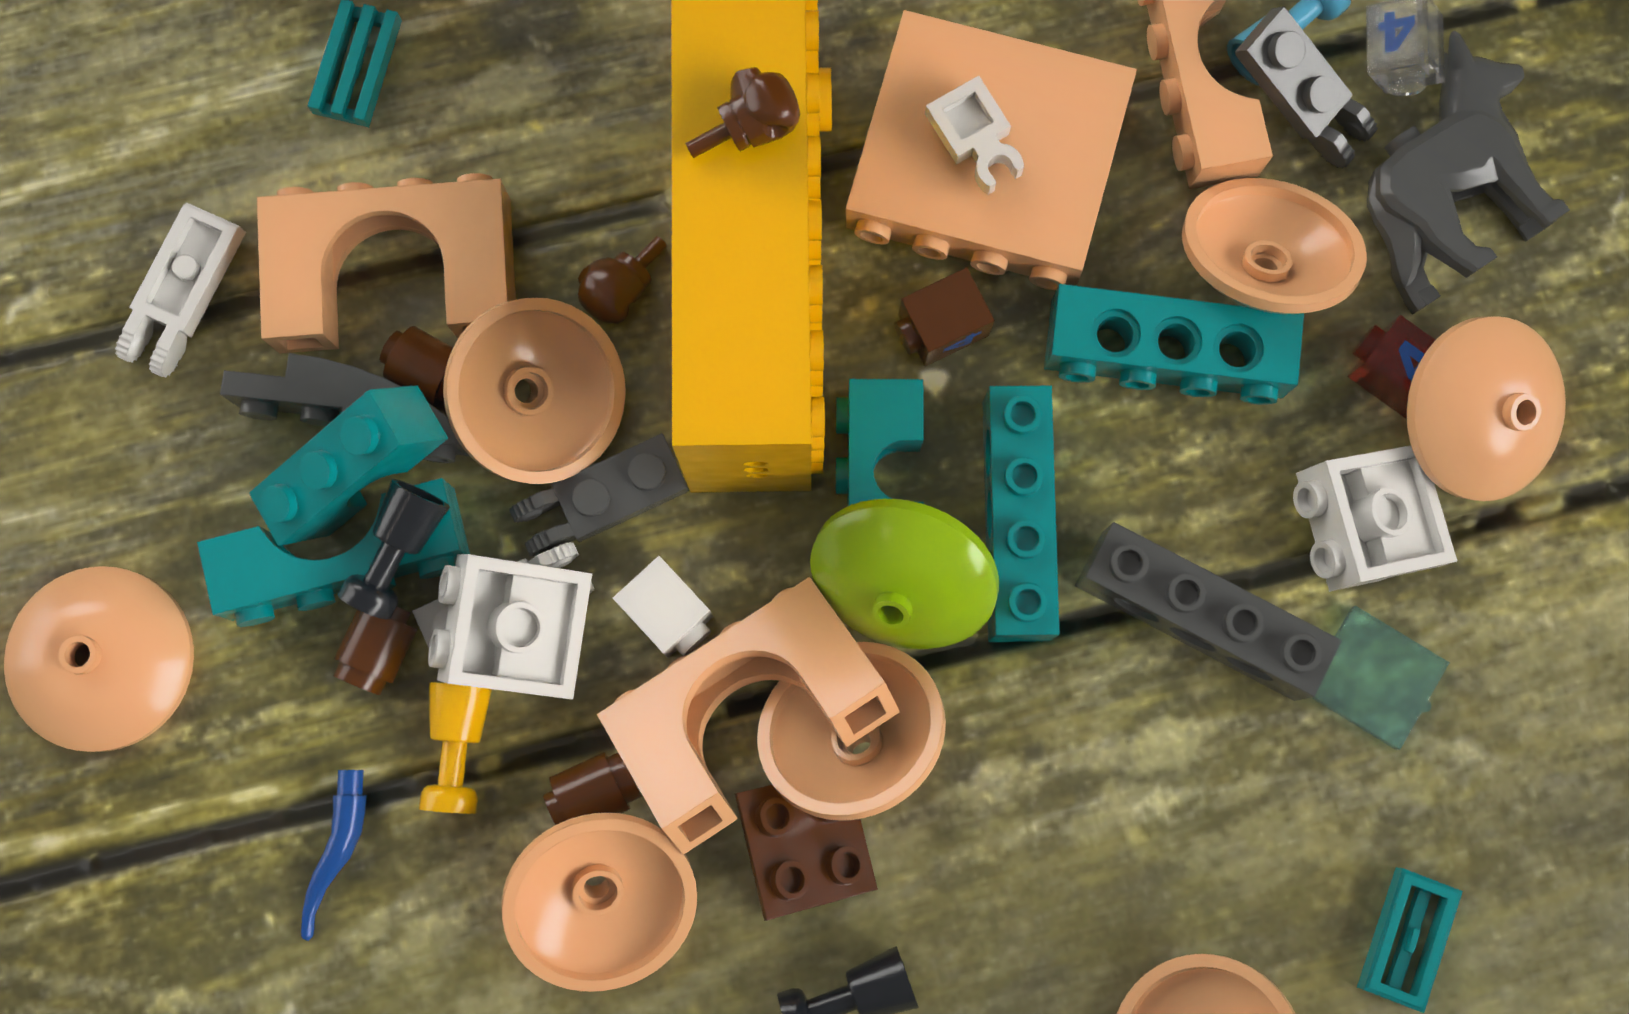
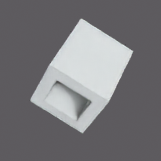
[613,556,713,658]

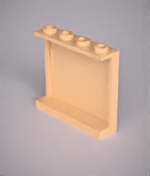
[845,10,1137,290]

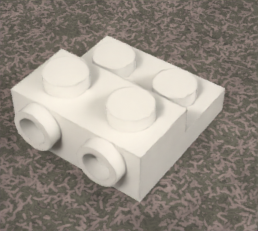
[1293,446,1457,592]
[428,554,592,699]

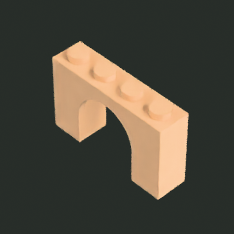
[257,173,516,354]
[597,577,900,855]

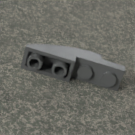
[220,353,469,463]

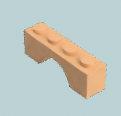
[1137,0,1273,189]

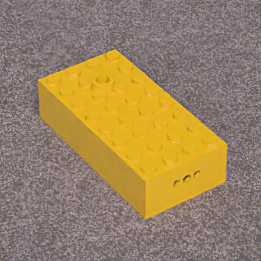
[671,0,832,493]

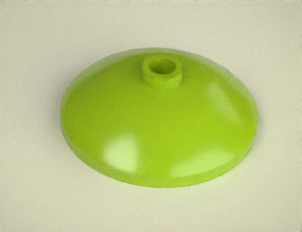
[810,498,999,649]

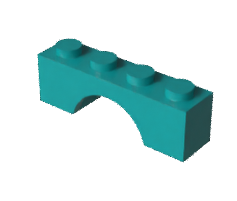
[197,478,470,627]

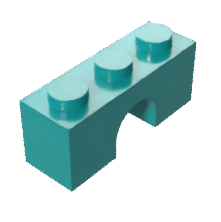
[835,379,924,506]
[249,385,448,546]

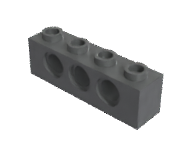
[1075,522,1342,701]

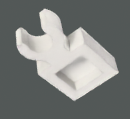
[925,76,1024,195]

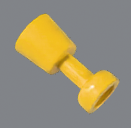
[419,682,492,814]

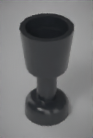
[338,479,450,620]
[777,946,919,1014]

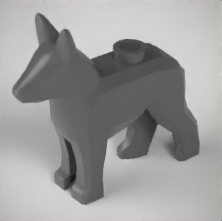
[1367,31,1570,315]

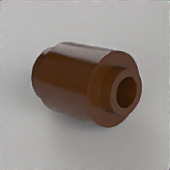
[379,326,453,407]
[333,607,418,695]
[543,752,642,825]

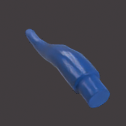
[301,770,367,941]

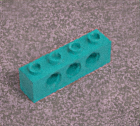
[1044,284,1304,405]
[982,385,1060,642]

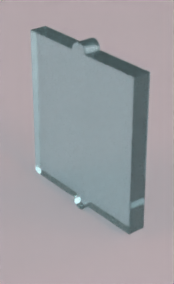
[1312,605,1450,750]

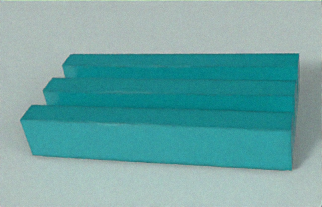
[307,0,402,128]
[1357,867,1463,1013]

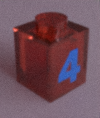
[1347,315,1435,419]

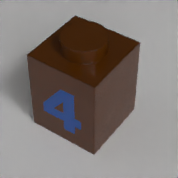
[894,267,995,367]

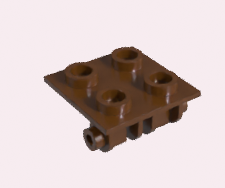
[735,785,878,921]

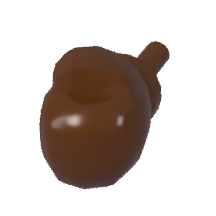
[685,67,801,158]
[578,236,667,324]

